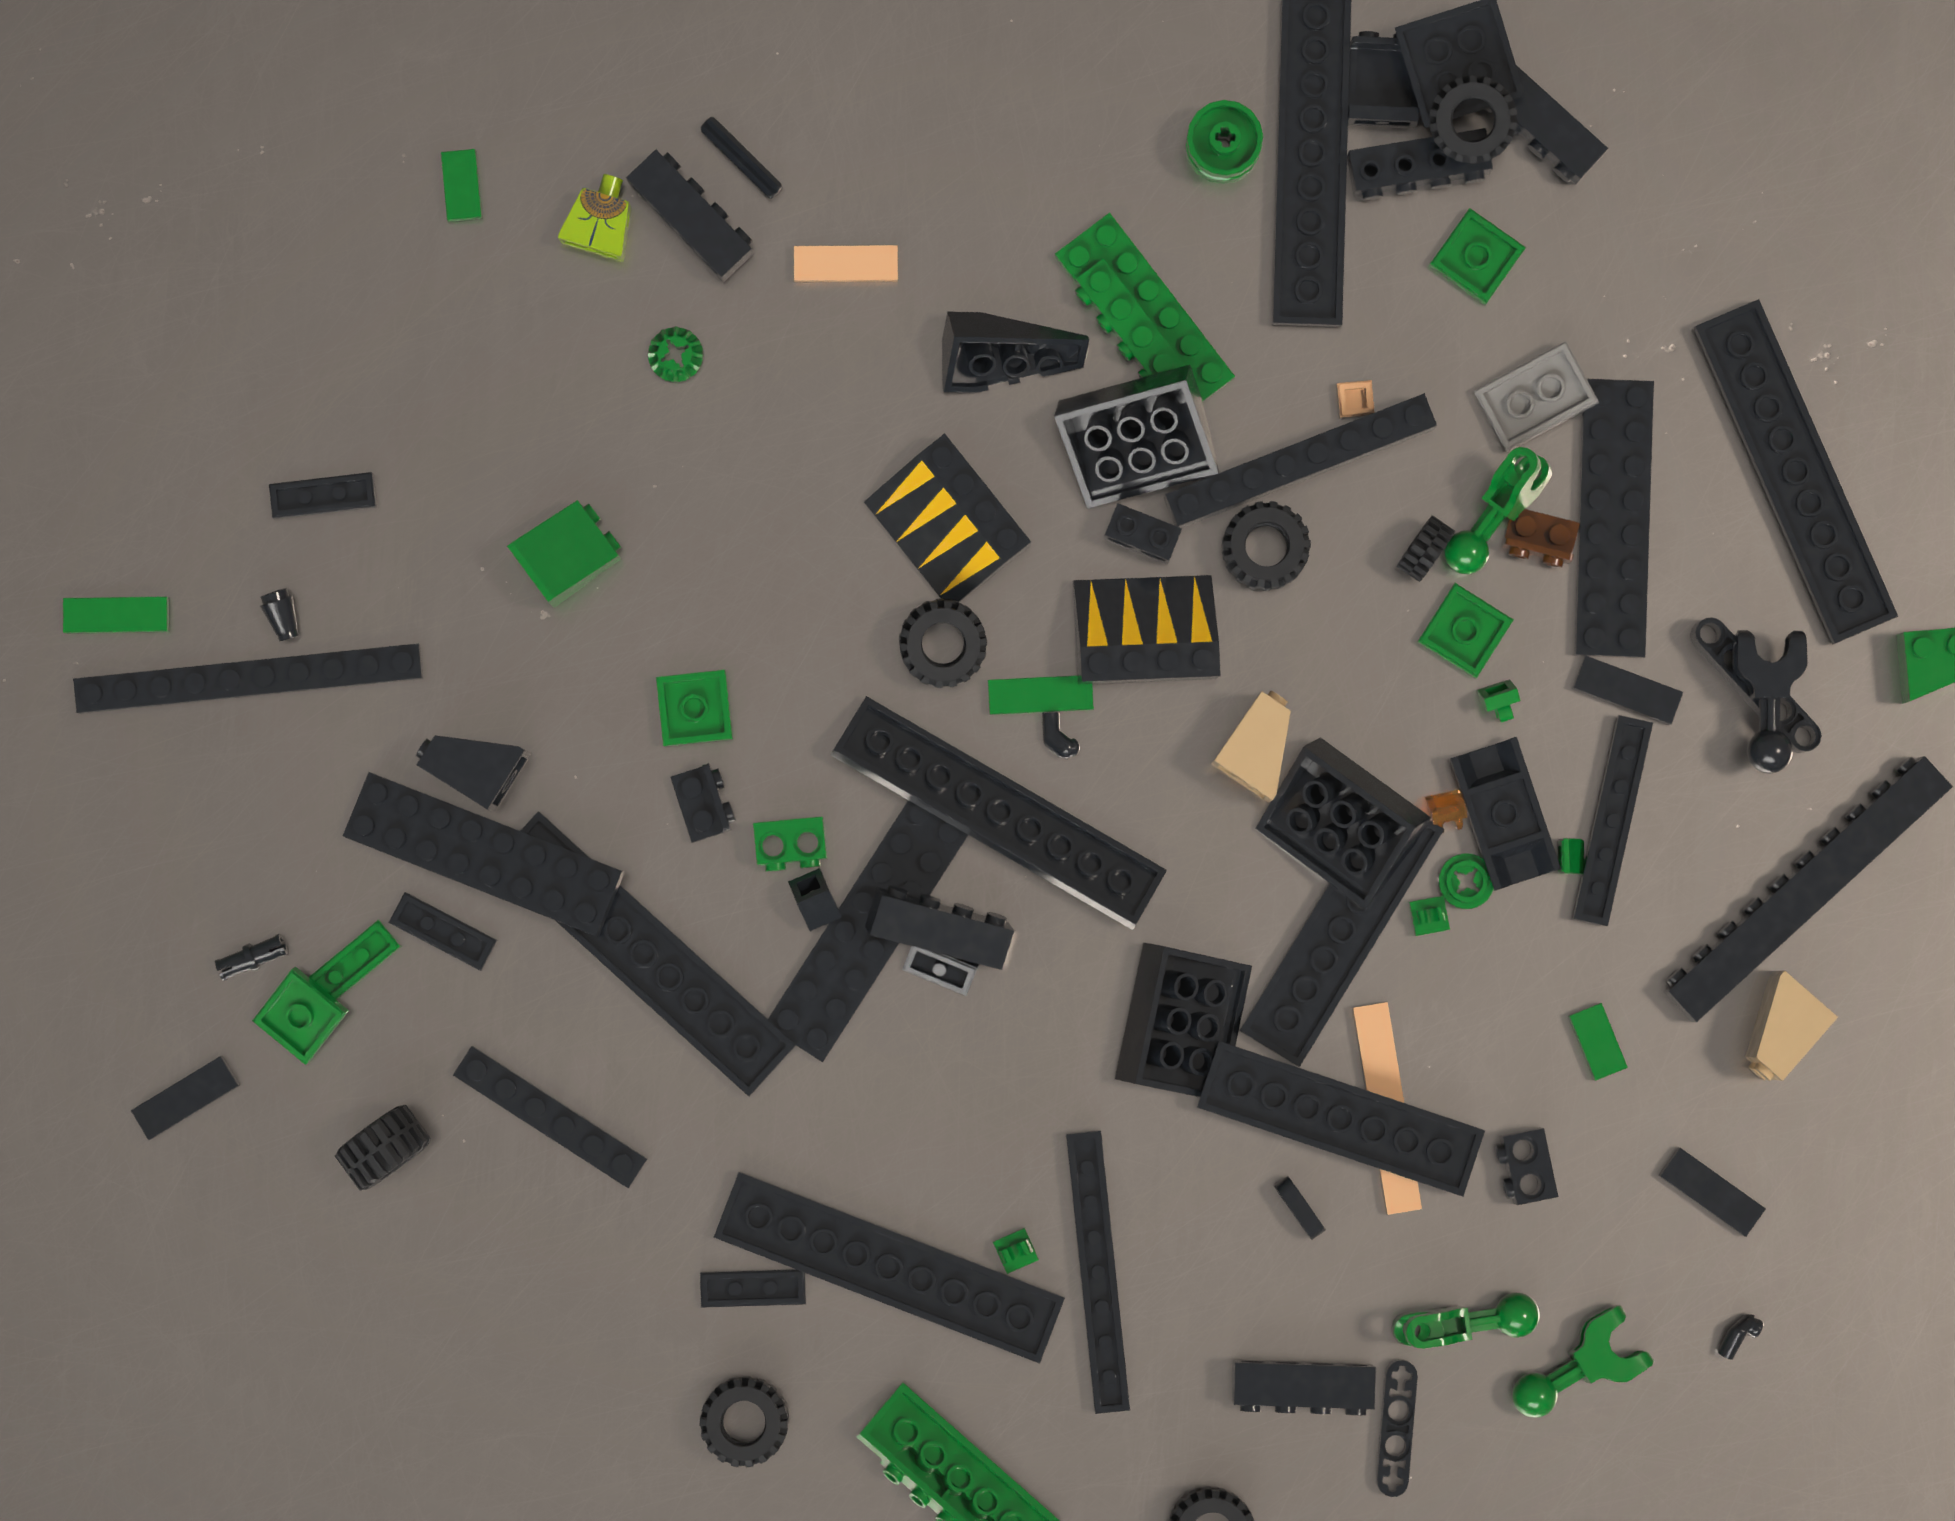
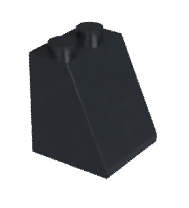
[416,735,531,812]

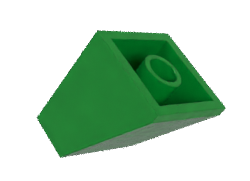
[507,500,622,608]

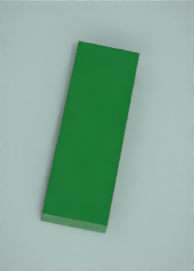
[63,597,169,634]
[988,675,1094,715]
[309,920,402,1000]

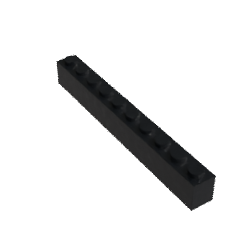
[1664,756,1953,1022]

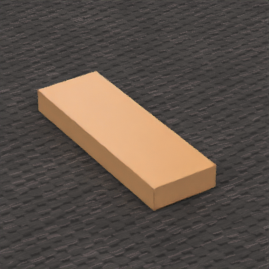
[794,245,898,282]

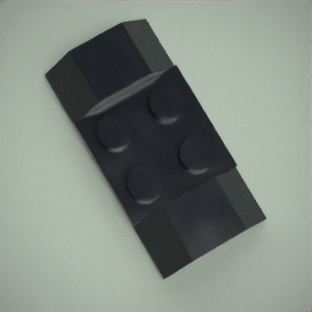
[1450,737,1561,891]

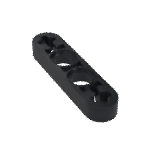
[1376,1359,1418,1497]

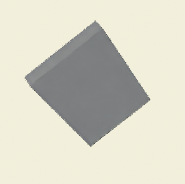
[1474,341,1599,452]

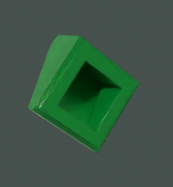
[1557,838,1585,874]

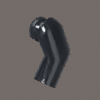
[1042,712,1080,759]
[1718,1314,1764,1360]

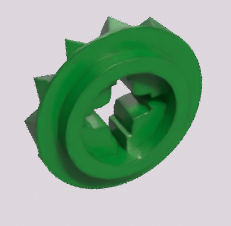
[648,326,703,382]
[1438,853,1493,909]

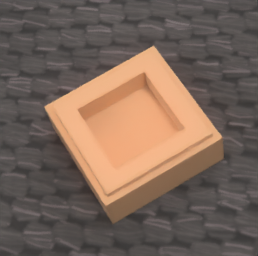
[1336,380,1375,419]

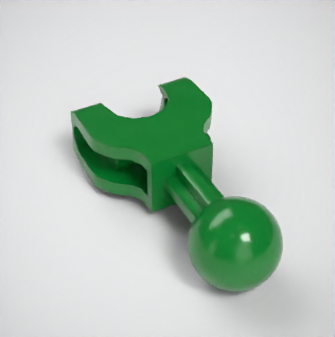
[1445,447,1552,574]
[1392,1293,1539,1349]
[1512,1305,1654,1418]

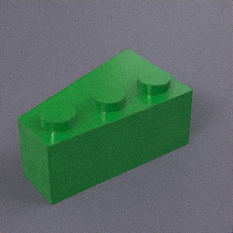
[1896,628,1955,704]

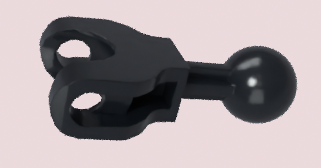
[1732,630,1808,774]

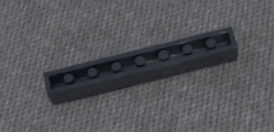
[1164,393,1437,528]

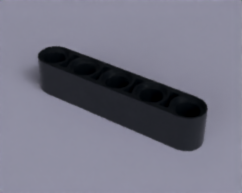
[1690,617,1822,753]

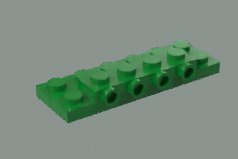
[1055,212,1235,402]
[856,1383,1060,1521]

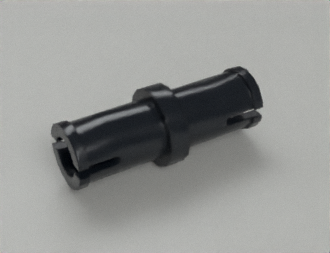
[215,934,288,981]

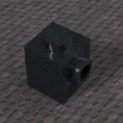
[788,868,842,931]

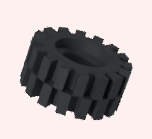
[1397,515,1455,582]

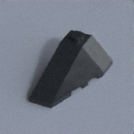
[942,311,1089,393]

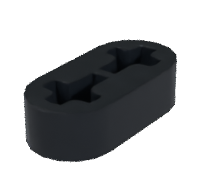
[1274,1176,1326,1240]

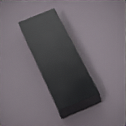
[269,472,377,520]
[1572,656,1683,725]
[388,892,498,971]
[131,1056,240,1140]
[1659,1147,1766,1237]
[700,1269,806,1308]

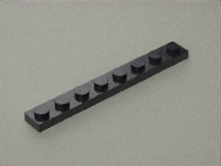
[1066,1130,1130,1414]

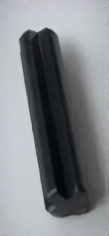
[700,117,783,199]

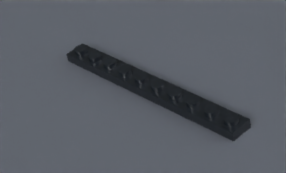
[73,643,423,714]

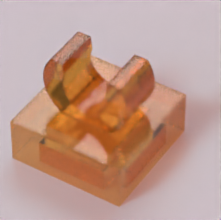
[1425,790,1468,833]

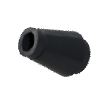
[260,588,299,642]

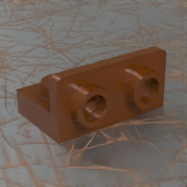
[1501,509,1580,568]

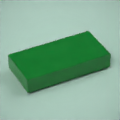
[441,149,483,222]
[1568,1003,1628,1081]

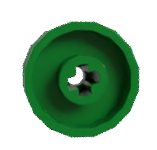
[1185,100,1263,184]

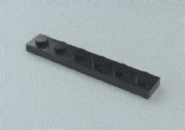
[1572,715,1653,926]
[453,1046,648,1188]

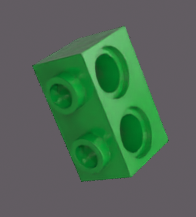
[753,816,828,872]

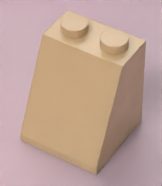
[1212,691,1291,803]
[1745,971,1838,1081]

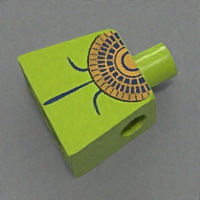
[558,174,631,262]

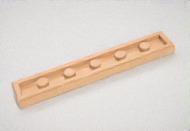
[1352,1002,1422,1215]

